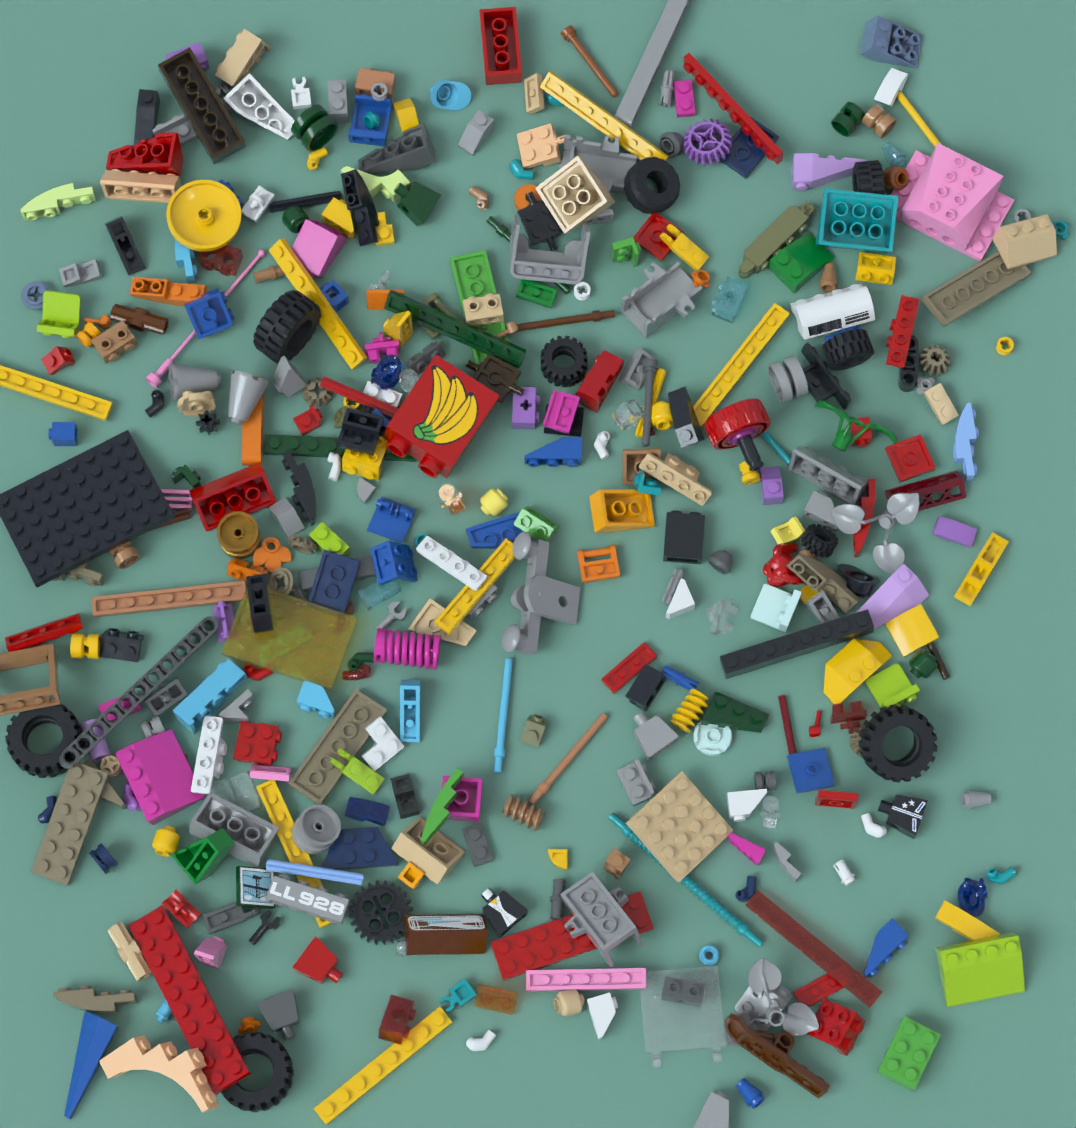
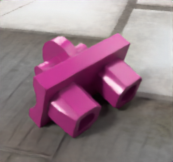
[365,332,400,364]

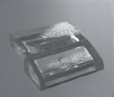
[211,771,263,813]

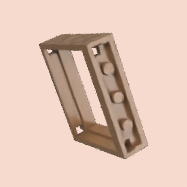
[0,644,60,716]

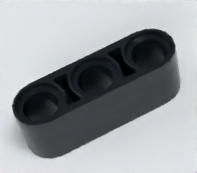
[898,335,919,392]

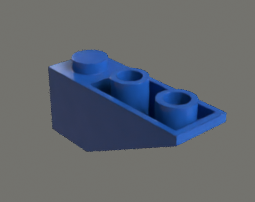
[524,437,582,467]
[862,918,909,979]

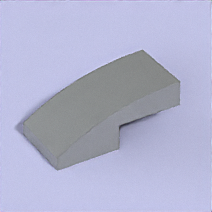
[59,259,103,287]
[773,842,802,883]

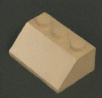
[992,214,1057,269]
[391,816,466,885]

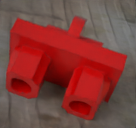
[162,889,201,929]

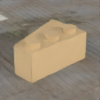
[215,29,272,87]

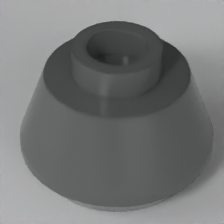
[660,132,684,156]
[708,550,733,574]

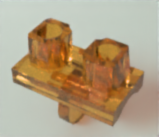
[438,484,465,515]

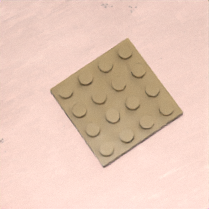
[626,771,733,883]

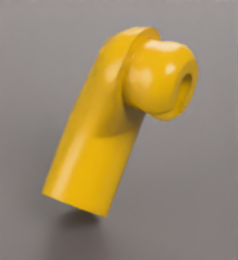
[307,147,328,170]

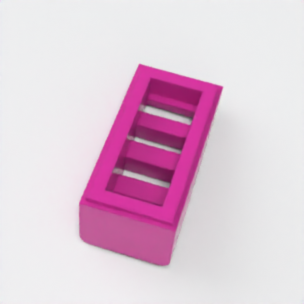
[727,832,765,866]

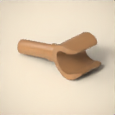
[495,321,518,338]

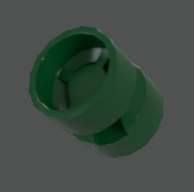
[831,102,865,137]

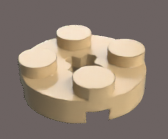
[177,391,216,417]

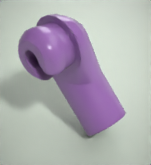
[123,784,141,811]

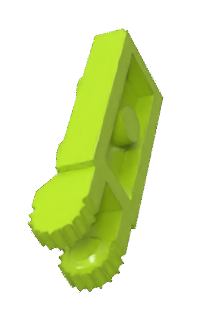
[330,748,384,795]

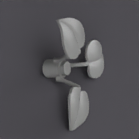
[831,493,919,574]
[726,958,819,1046]

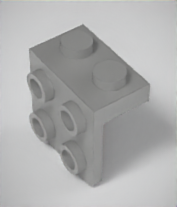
[735,985,793,1031]

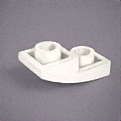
[874,68,909,107]

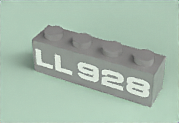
[266,875,350,926]

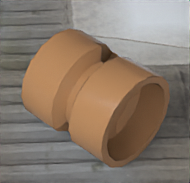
[862,104,897,139]
[109,540,140,569]

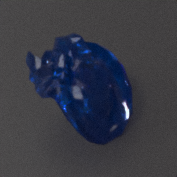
[371,354,401,390]
[958,877,988,917]

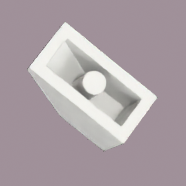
[726,789,767,822]
[587,993,618,1041]

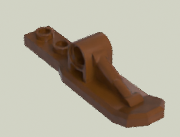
[724,1013,830,1099]

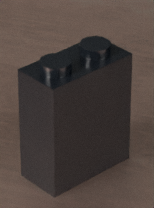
[663,510,705,564]

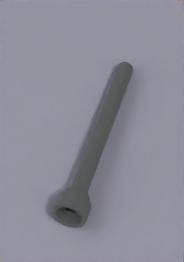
[642,359,658,447]

